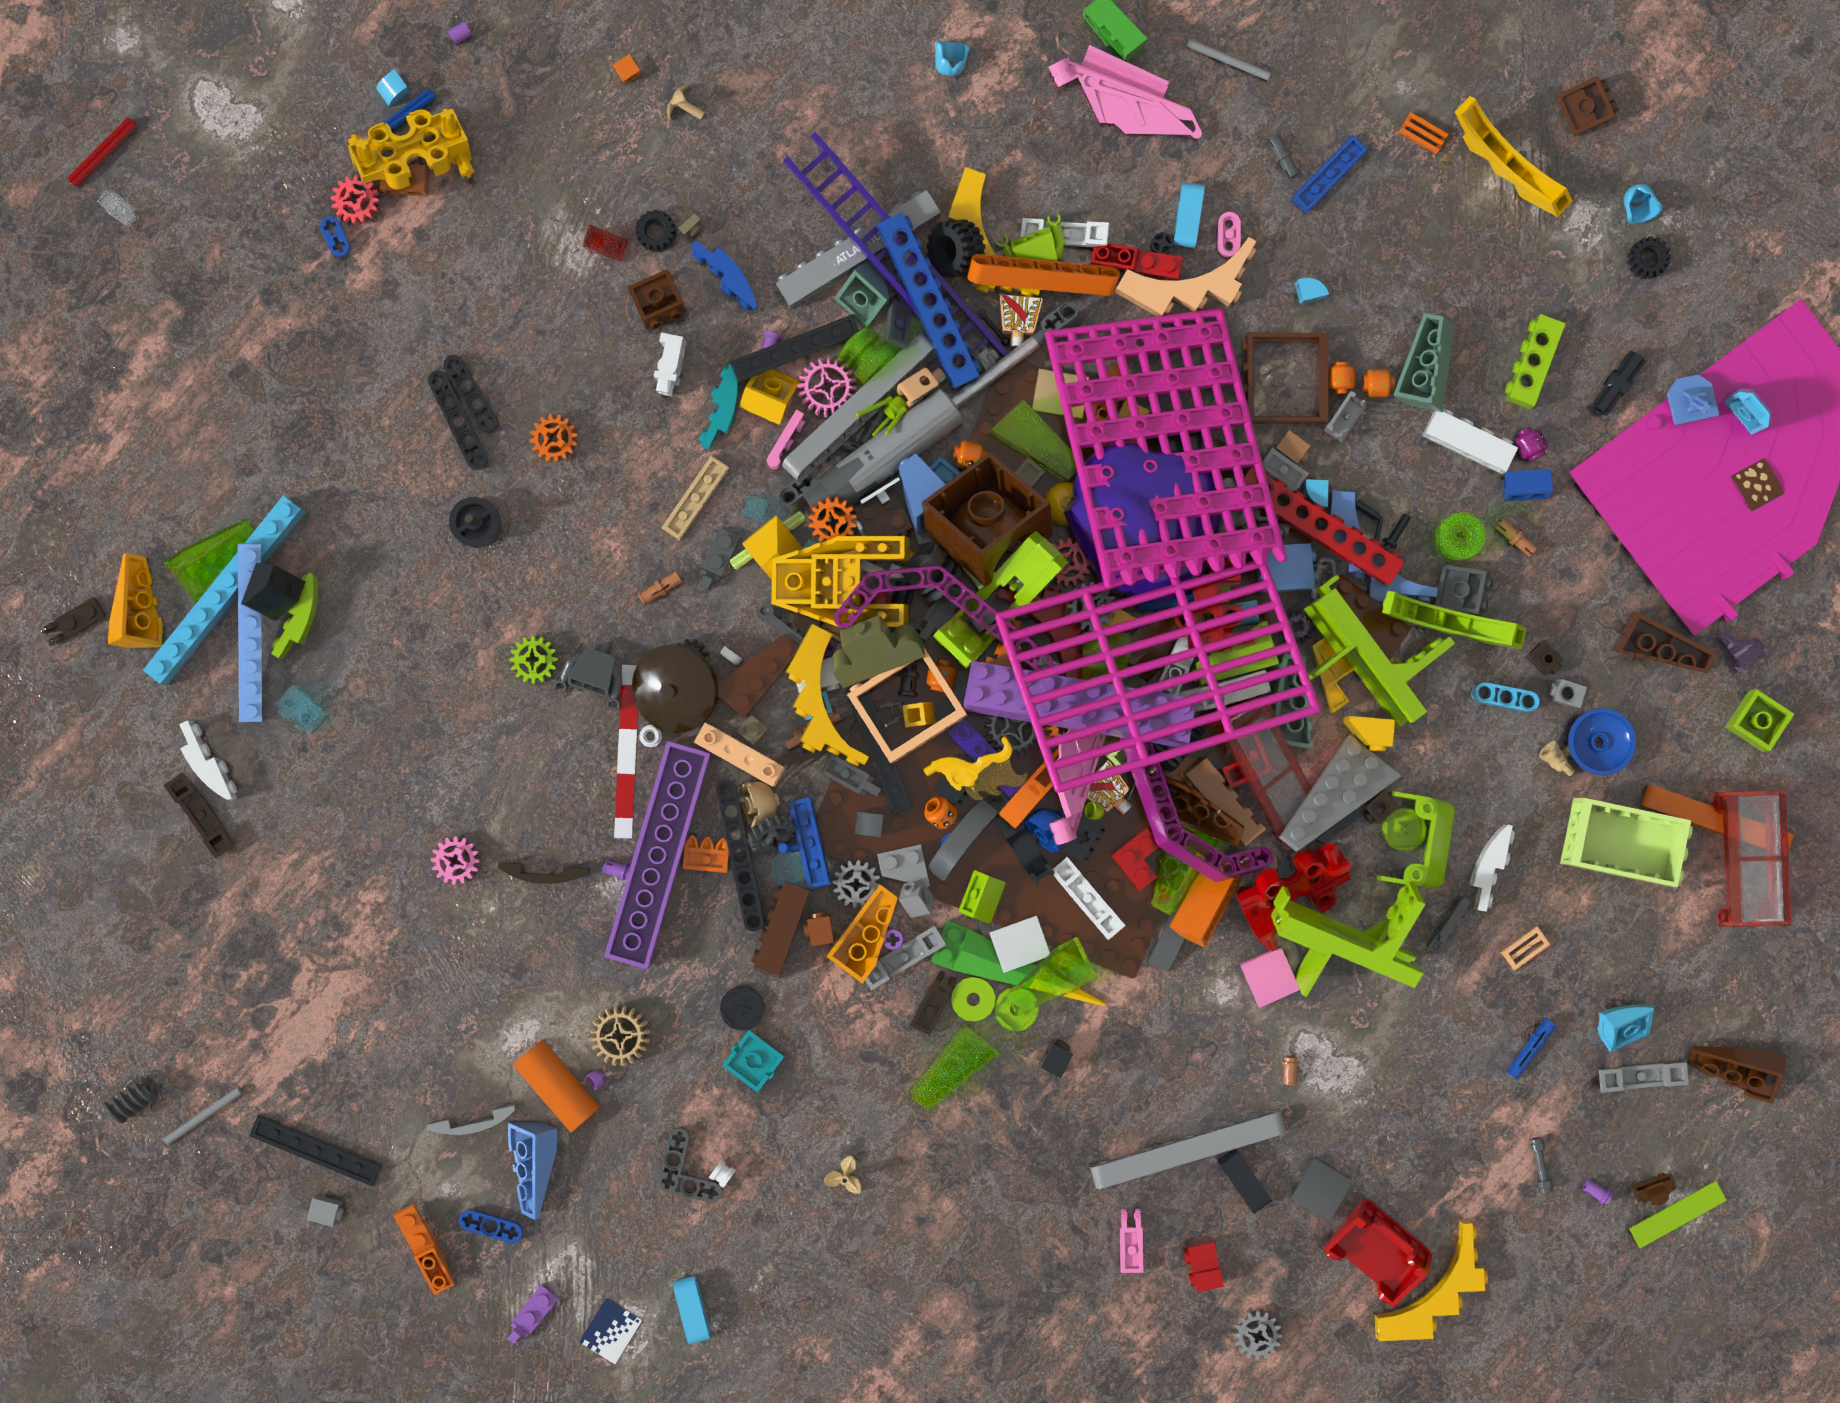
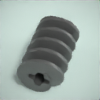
[103,1076,156,1124]

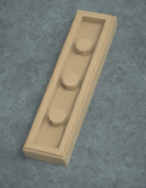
[661,455,730,541]

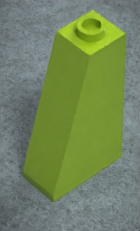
[1191,621,1279,686]

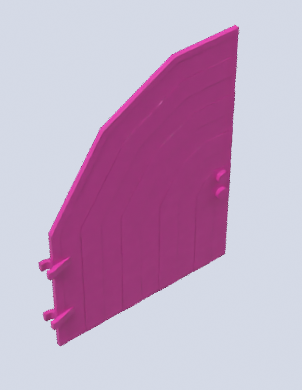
[1569,299,1840,636]

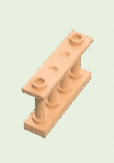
[694,723,786,787]

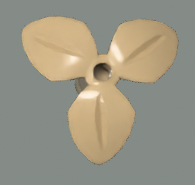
[667,85,705,120]
[823,1156,862,1194]

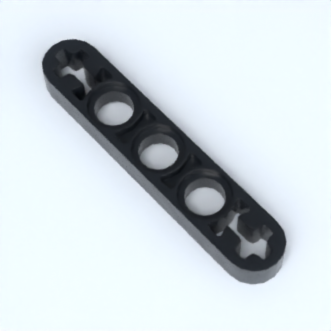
[428,370,488,471]

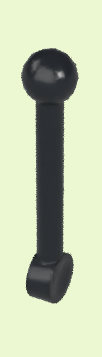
[977,309,1010,346]

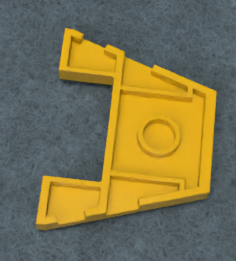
[1311,637,1402,714]

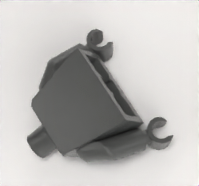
[553,641,623,710]

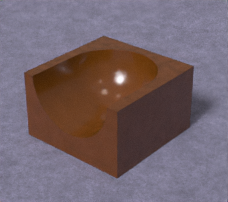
[922,452,1053,587]

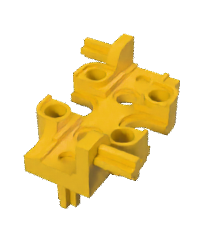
[348,108,475,190]

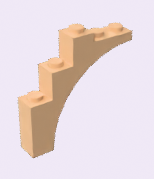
[1115,237,1257,316]

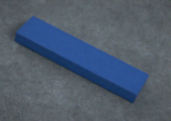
[1291,135,1369,214]

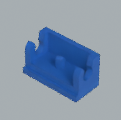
[1503,469,1553,502]

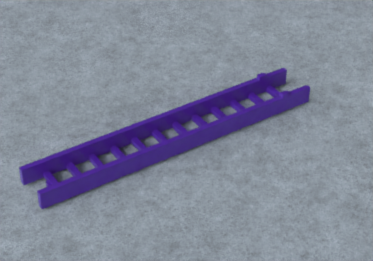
[783,132,1007,380]

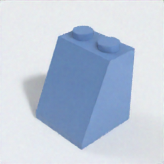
[899,453,945,535]
[1257,543,1318,594]

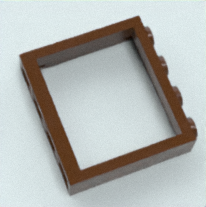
[1242,332,1328,424]

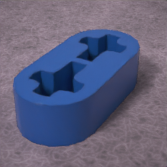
[320,216,351,258]

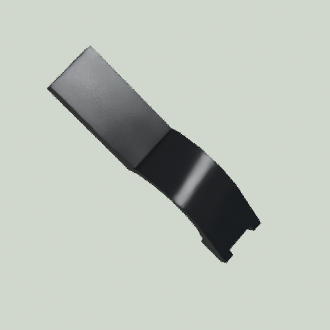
[984,789,1055,886]
[1276,810,1361,877]

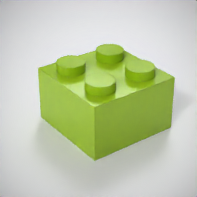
[1725,689,1794,752]

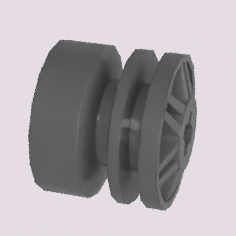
[901,542,961,602]

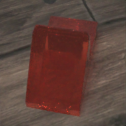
[583,225,628,261]

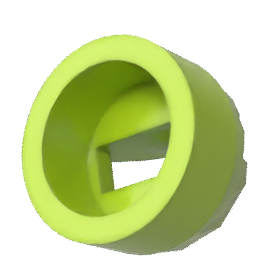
[1085,802,1105,820]

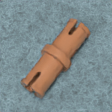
[1495,517,1538,557]
[638,571,683,606]

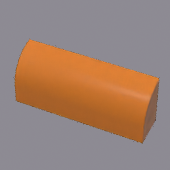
[1170,862,1244,947]
[513,1039,601,1133]

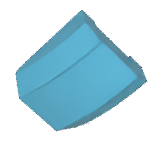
[1723,388,1772,435]
[1597,1004,1655,1052]

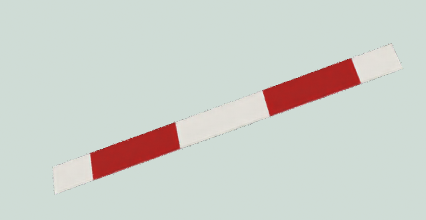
[614,665,638,838]

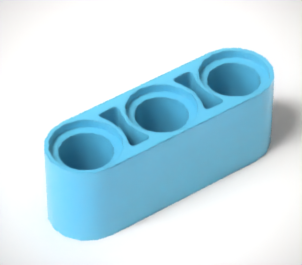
[1173,182,1205,248]
[1471,683,1539,712]
[673,1276,711,1345]

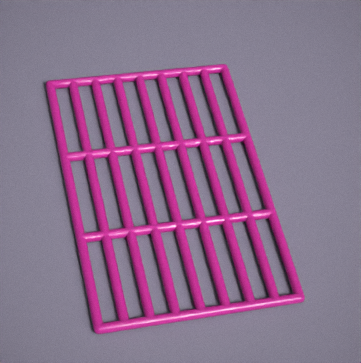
[995,560,1321,793]

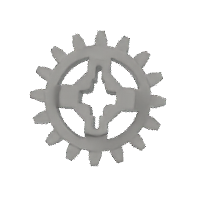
[832,859,881,908]
[1232,1309,1282,1360]

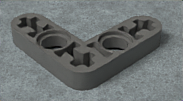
[658,1127,723,1203]

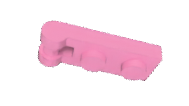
[767,409,806,470]

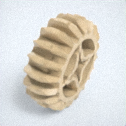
[590,1005,650,1066]

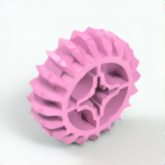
[797,357,857,418]

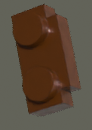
[1633,1173,1676,1206]

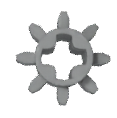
[972,345,999,372]

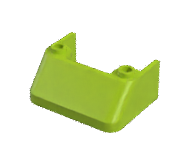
[1375,791,1455,889]

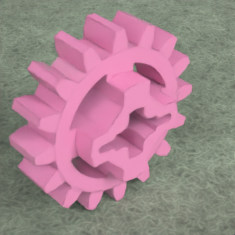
[431,836,481,885]

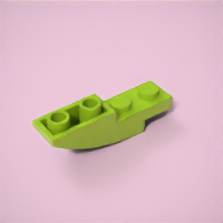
[271,572,318,659]

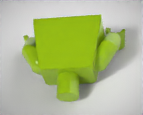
[996,214,1065,261]

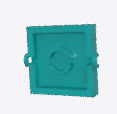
[722,1029,785,1093]

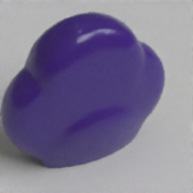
[1064,443,1222,602]

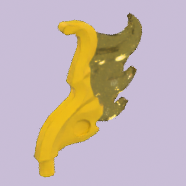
[923,736,1028,800]

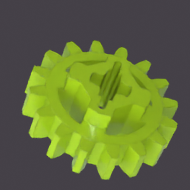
[509,635,559,684]

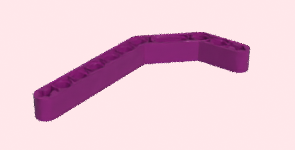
[834,565,1053,671]
[1120,737,1273,882]

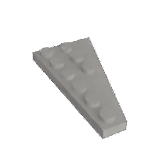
[1279,735,1401,851]

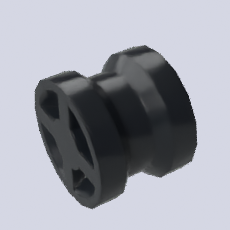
[1150,232,1174,255]

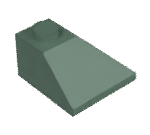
[834,260,889,328]

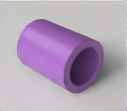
[447,21,472,45]

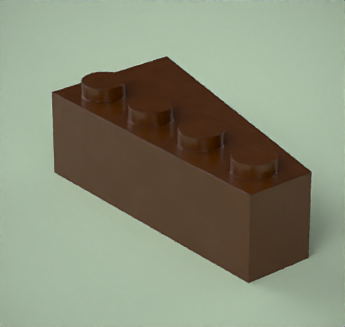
[1329,574,1411,661]
[1612,611,1718,673]
[718,634,799,718]
[751,882,810,979]

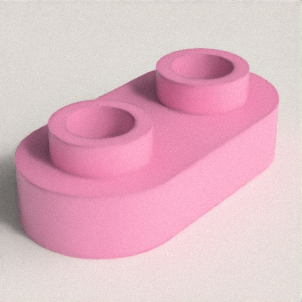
[1217,212,1241,258]

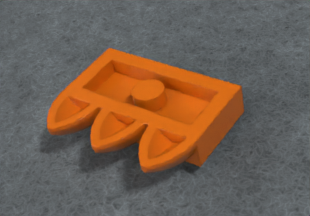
[683,835,729,873]

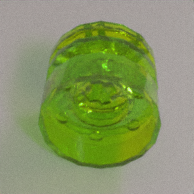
[837,325,896,385]
[1432,512,1486,562]

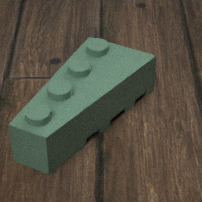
[1394,313,1455,413]
[1264,653,1313,749]

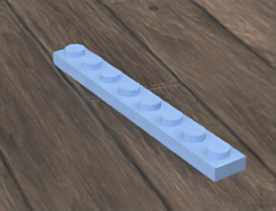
[238,543,262,722]

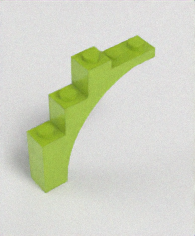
[1382,591,1527,650]

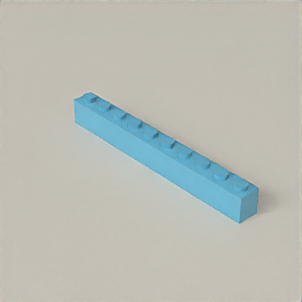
[143,495,306,685]

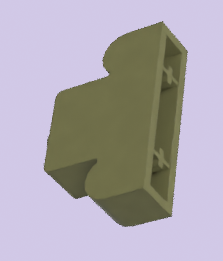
[832,616,925,688]

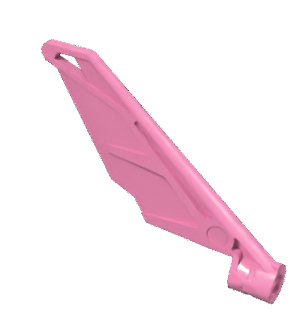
[1048,57,1202,138]
[1049,729,1106,845]

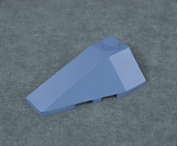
[508,1122,558,1220]

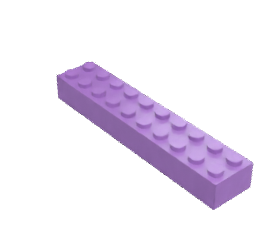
[964,661,1196,747]
[604,741,712,969]

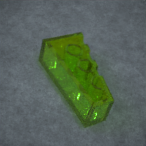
[990,399,1077,482]
[908,1023,1001,1111]

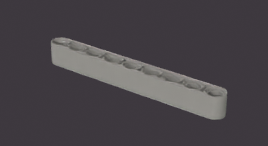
[782,333,937,482]
[1090,1110,1287,1189]

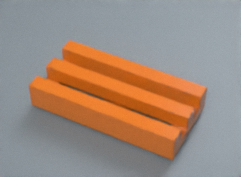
[1398,112,1448,154]

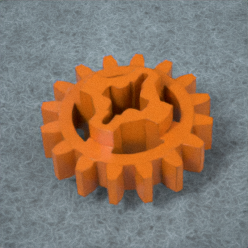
[529,414,578,463]
[808,496,857,542]

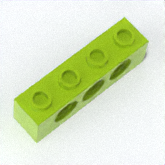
[1504,314,1566,409]

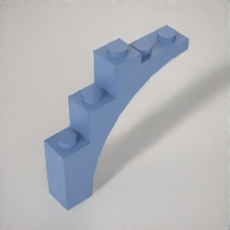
[1328,491,1438,606]

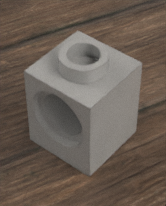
[1549,679,1587,709]
[899,880,934,918]
[306,1195,344,1227]

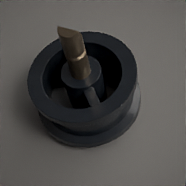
[449,497,501,548]

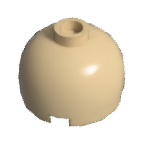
[740,782,779,827]

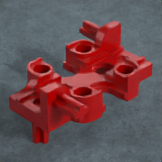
[1174,557,1255,653]
[1236,843,1352,951]

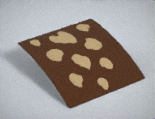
[1731,458,1784,511]

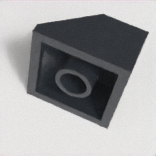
[241,562,306,621]

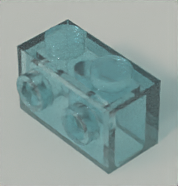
[275,685,330,735]

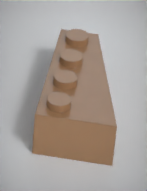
[1181,757,1266,846]

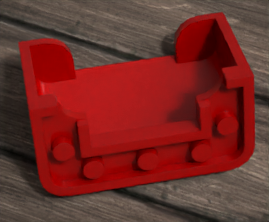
[1324,1199,1432,1308]

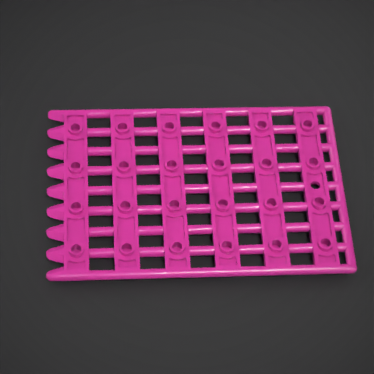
[1045,308,1287,589]

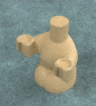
[1539,741,1575,776]

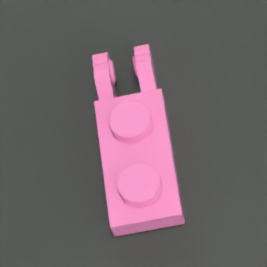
[1120,1209,1143,1273]

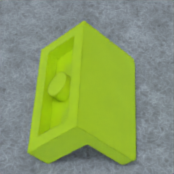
[958,870,1006,924]

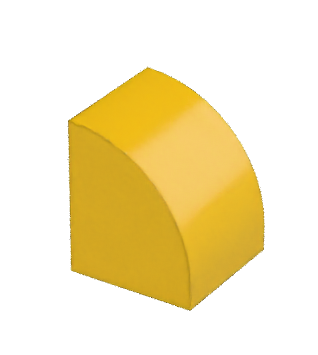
[902,702,936,728]

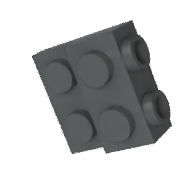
[1435,564,1493,617]

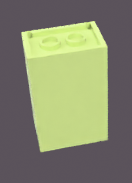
[1560,798,1693,887]

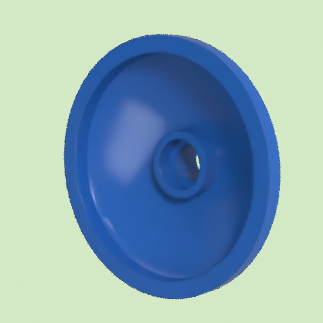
[1568,708,1636,775]

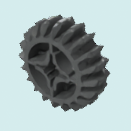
[983,714,1044,758]

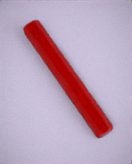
[67,118,137,187]

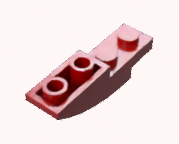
[1090,243,1184,281]

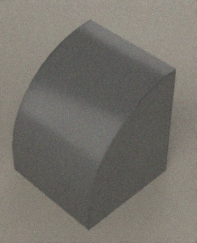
[854,812,884,837]

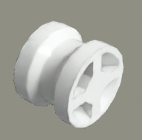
[709,1159,736,1188]

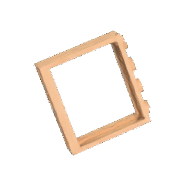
[847,648,968,764]

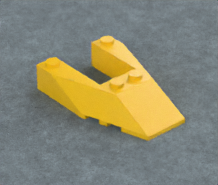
[771,536,910,628]

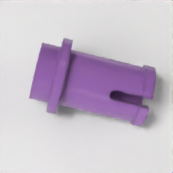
[602,859,630,881]
[1582,1178,1613,1205]

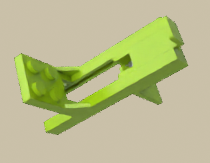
[933,531,1068,669]
[1300,575,1455,728]
[1271,881,1426,997]

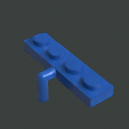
[779,797,832,889]

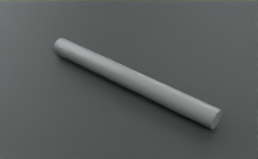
[1186,39,1271,81]
[163,1087,242,1145]

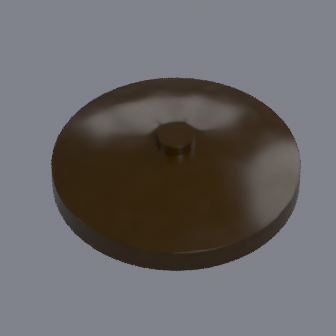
[632,644,718,733]

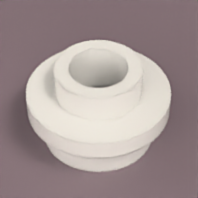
[640,725,662,747]

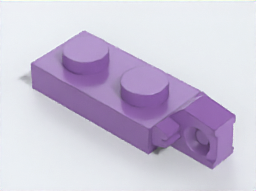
[507,1284,560,1344]

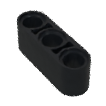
[1217,1149,1272,1214]

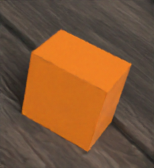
[613,54,641,85]

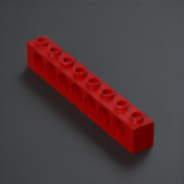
[1245,467,1404,587]

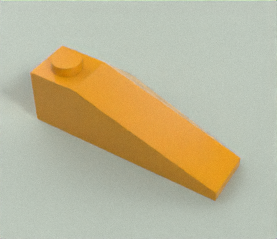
[108,553,163,648]
[826,885,898,984]

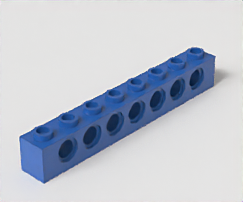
[876,212,980,388]

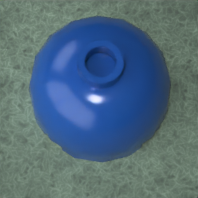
[1024,808,1066,852]

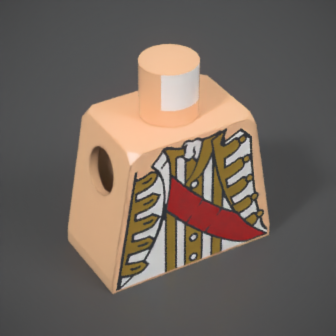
[999,295,1042,348]
[896,368,946,411]
[1087,760,1132,815]

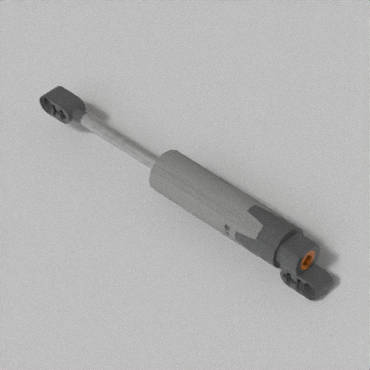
[779,302,1082,518]

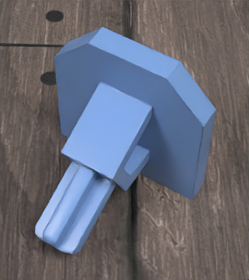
[1667,375,1719,426]

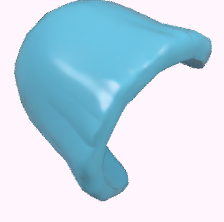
[935,41,970,76]
[1623,184,1663,225]

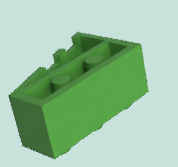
[1082,0,1148,63]

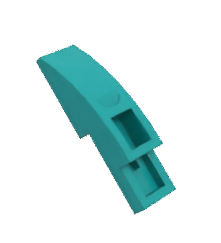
[699,365,739,452]

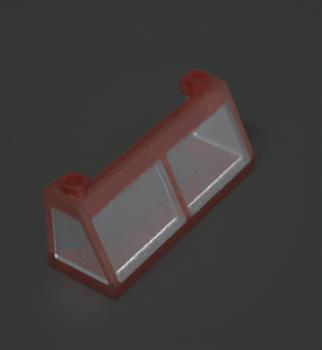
[1215,705,1312,851]
[1712,790,1791,927]

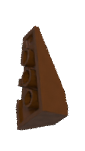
[1120,607,1185,683]
[1160,776,1245,846]
[1688,1046,1787,1104]

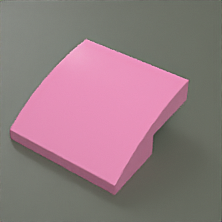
[1240,946,1300,1008]

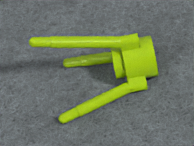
[855,395,907,437]

